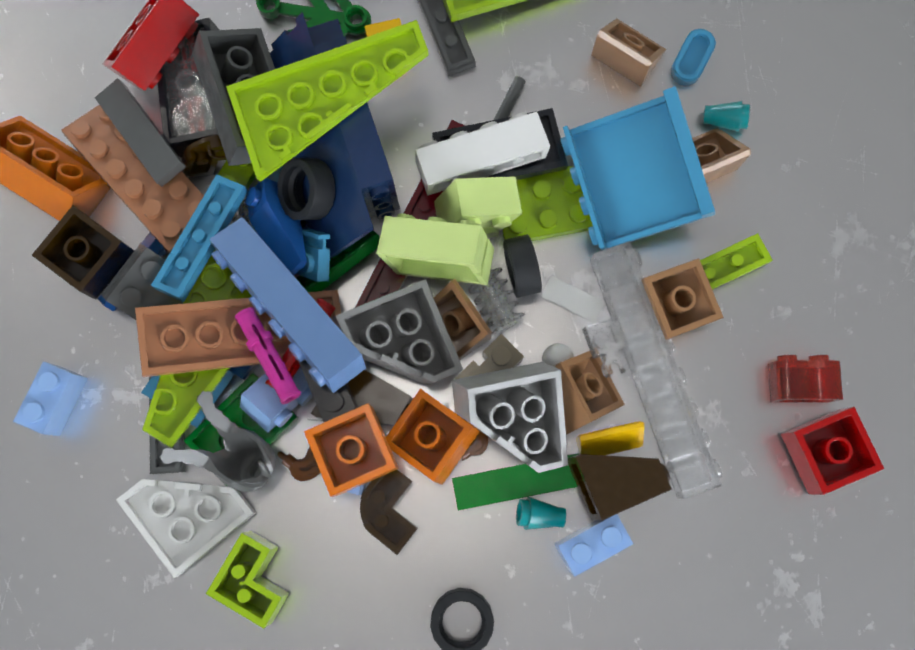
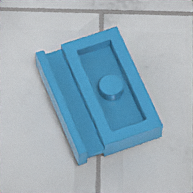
[296,226,330,282]

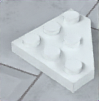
[116,479,256,578]

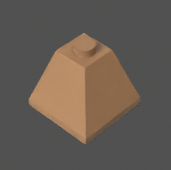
[555,349,625,435]

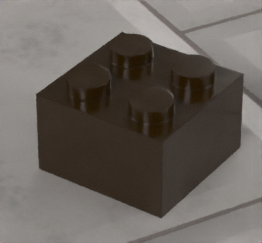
[32,206,135,300]

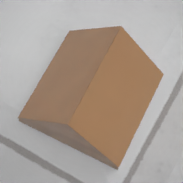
[591,18,667,87]
[692,127,751,183]
[641,258,724,340]
[434,279,492,360]

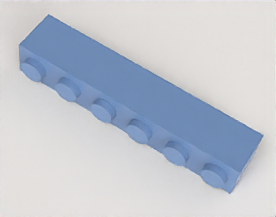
[209,217,366,393]

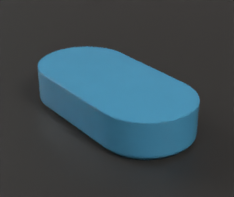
[671,29,716,86]

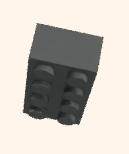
[192,28,275,166]

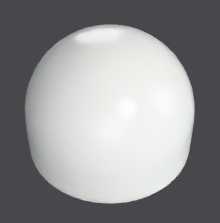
[542,343,574,367]

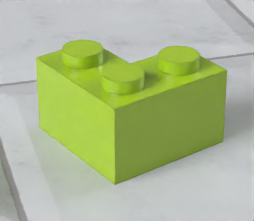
[206,531,289,629]

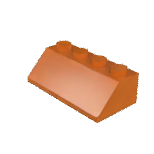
[0,116,110,221]

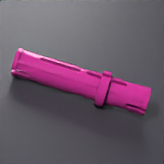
[235,307,301,404]

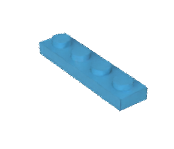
[151,174,248,302]

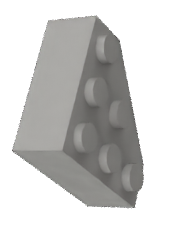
[331,279,463,384]
[452,362,568,473]

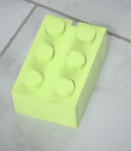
[376,213,494,285]

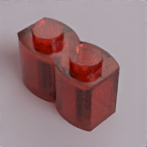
[768,355,843,403]

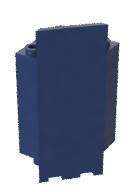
[270,12,400,259]

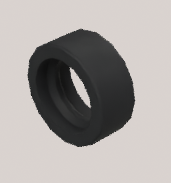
[278,158,335,220]
[503,234,542,298]
[430,588,494,650]

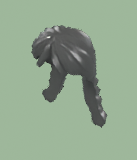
[159,391,276,492]

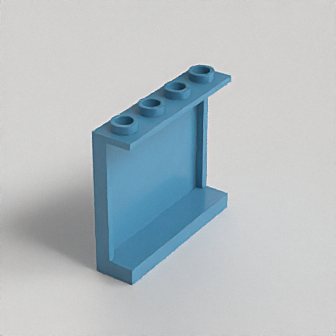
[561,86,715,251]

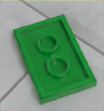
[183,373,299,486]

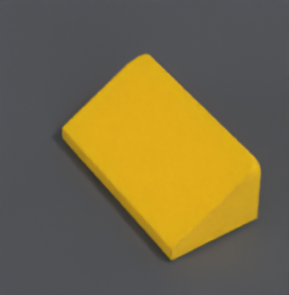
[576,421,644,455]

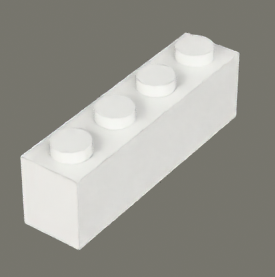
[415,112,550,196]

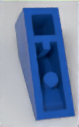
[246,178,307,276]

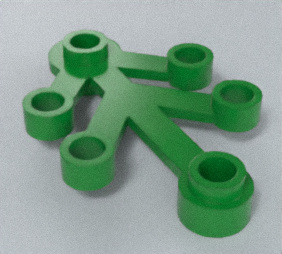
[256,0,371,36]

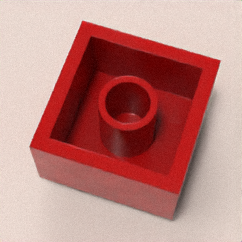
[780,407,884,495]

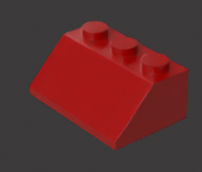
[103,0,200,91]

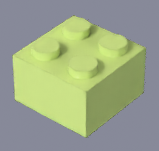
[434,177,522,238]

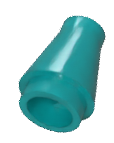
[703,101,750,132]
[516,497,566,530]

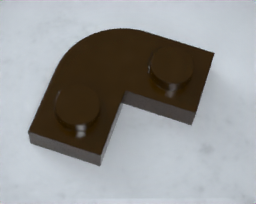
[182,135,227,177]
[360,469,418,555]

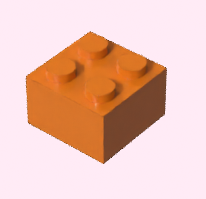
[386,388,480,485]
[304,403,399,497]

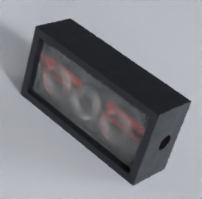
[157,18,220,158]

